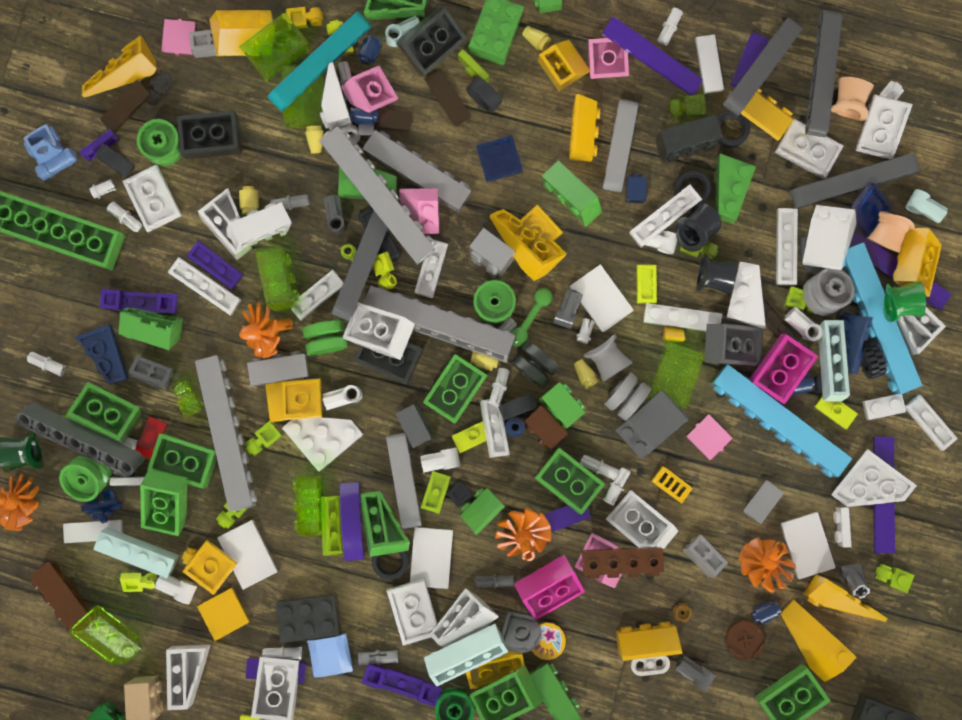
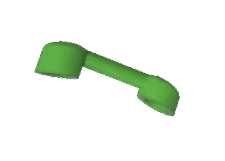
[511,287,553,348]

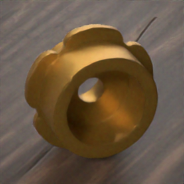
[673,603,692,622]

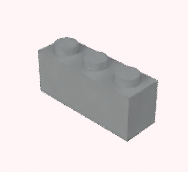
[247,351,310,387]

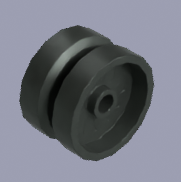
[511,341,560,388]

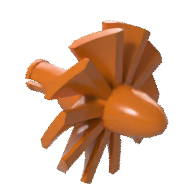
[239,302,293,359]
[0,474,39,531]
[495,508,551,561]
[738,538,796,592]

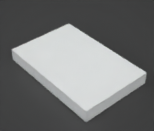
[855,94,913,160]
[775,119,844,179]
[122,164,182,232]
[569,264,634,333]
[780,512,836,579]
[218,520,278,589]
[410,527,453,589]
[387,578,438,645]

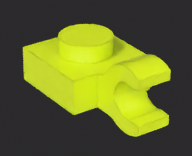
[120,572,158,592]

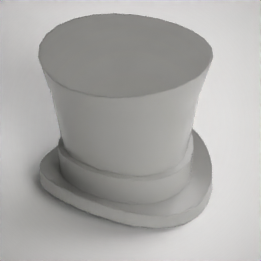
[583,334,633,382]

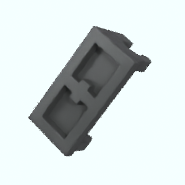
[128,355,174,391]
[396,403,435,448]

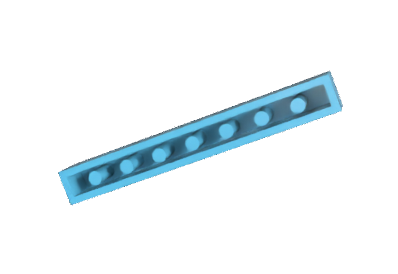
[842,243,923,394]
[710,364,852,478]

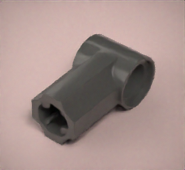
[323,195,347,235]
[553,289,583,329]
[839,563,870,599]
[675,654,716,692]

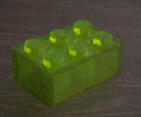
[647,342,705,410]

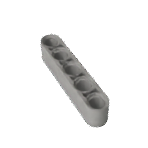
[602,99,638,193]
[386,433,422,529]

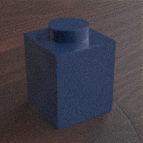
[625,174,647,204]

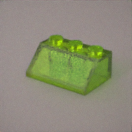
[239,12,310,82]
[282,66,325,128]
[254,248,300,313]
[293,475,322,536]
[68,605,142,666]

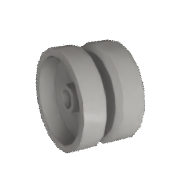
[803,268,855,316]
[604,372,652,421]

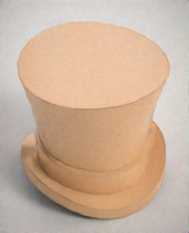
[831,77,874,121]
[867,211,915,253]

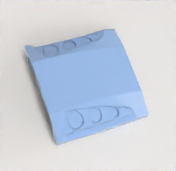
[307,633,353,678]

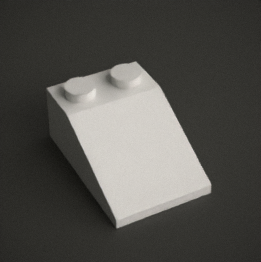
[320,62,352,131]
[803,205,856,270]
[343,303,415,360]
[606,490,678,549]
[251,657,299,720]

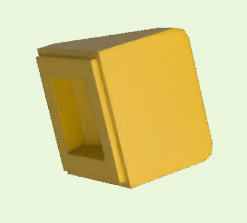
[663,326,685,343]

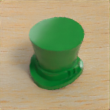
[883,281,926,322]

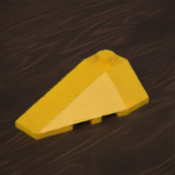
[82,35,157,97]
[490,209,567,281]
[804,574,888,622]
[780,599,856,682]

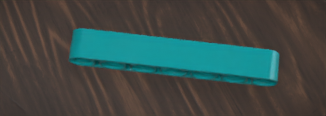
[267,11,372,112]

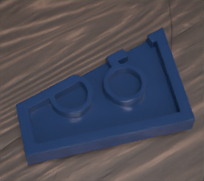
[841,315,873,374]
[75,324,129,385]

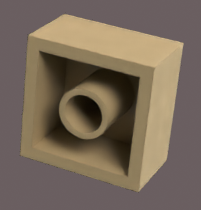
[124,675,163,720]

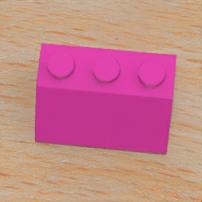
[749,333,818,404]
[514,555,585,620]

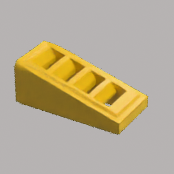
[650,465,693,504]

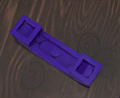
[100,289,178,314]
[340,482,364,561]
[362,664,442,707]

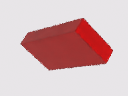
[135,417,168,459]

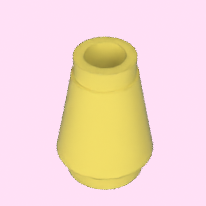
[522,26,551,51]
[305,126,324,154]
[574,359,599,389]

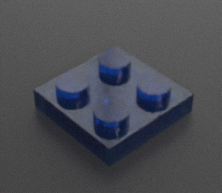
[476,135,523,183]
[849,182,893,236]

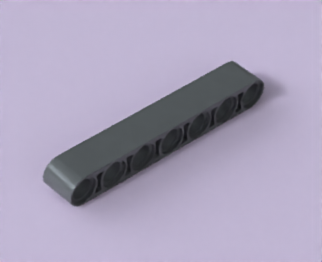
[805,10,842,138]
[723,17,803,116]
[789,153,920,209]
[331,210,388,321]
[16,403,144,476]

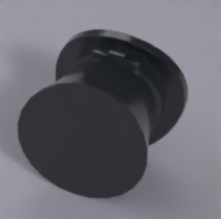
[675,203,721,252]
[695,253,737,295]

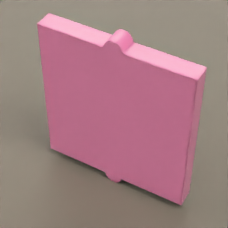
[161,19,196,55]
[686,414,732,460]

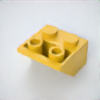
[538,40,590,92]

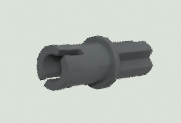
[475,573,514,589]

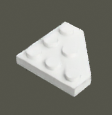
[282,418,364,472]
[831,449,917,507]

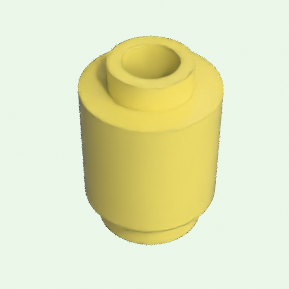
[239,186,259,215]
[470,352,499,371]

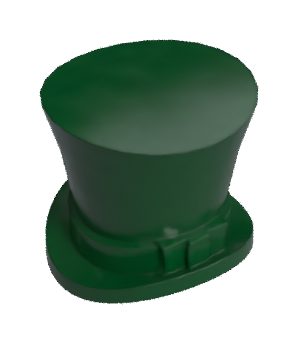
[0,431,43,473]

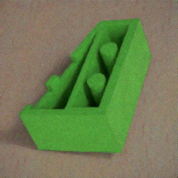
[714,154,756,224]
[118,307,183,350]

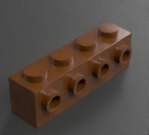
[582,547,664,579]
[29,560,100,639]

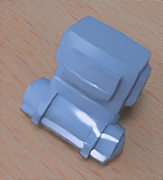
[24,124,78,181]

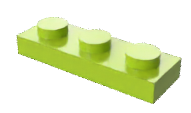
[321,496,343,556]

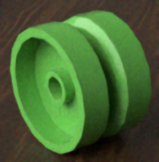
[137,119,182,166]
[473,280,516,325]
[302,320,349,356]
[59,453,112,502]

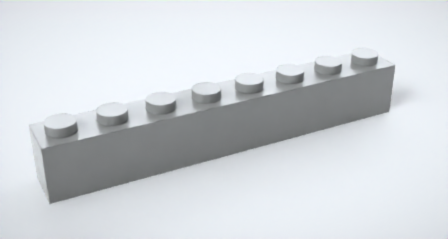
[319,126,435,265]
[363,286,516,363]
[195,355,257,512]

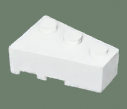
[198,188,252,260]
[226,202,292,250]
[727,262,765,329]
[896,286,946,355]
[430,588,499,648]
[166,645,211,710]

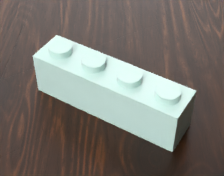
[818,320,850,401]
[93,527,179,578]
[424,624,508,686]

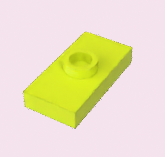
[636,265,657,304]
[814,395,858,429]
[452,421,487,453]

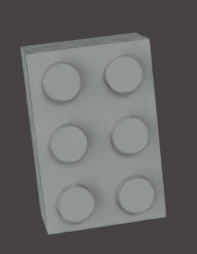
[469,228,515,278]

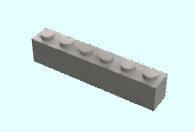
[363,130,471,213]

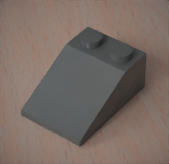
[705,324,763,366]
[615,389,689,459]

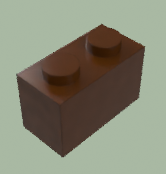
[524,406,568,449]

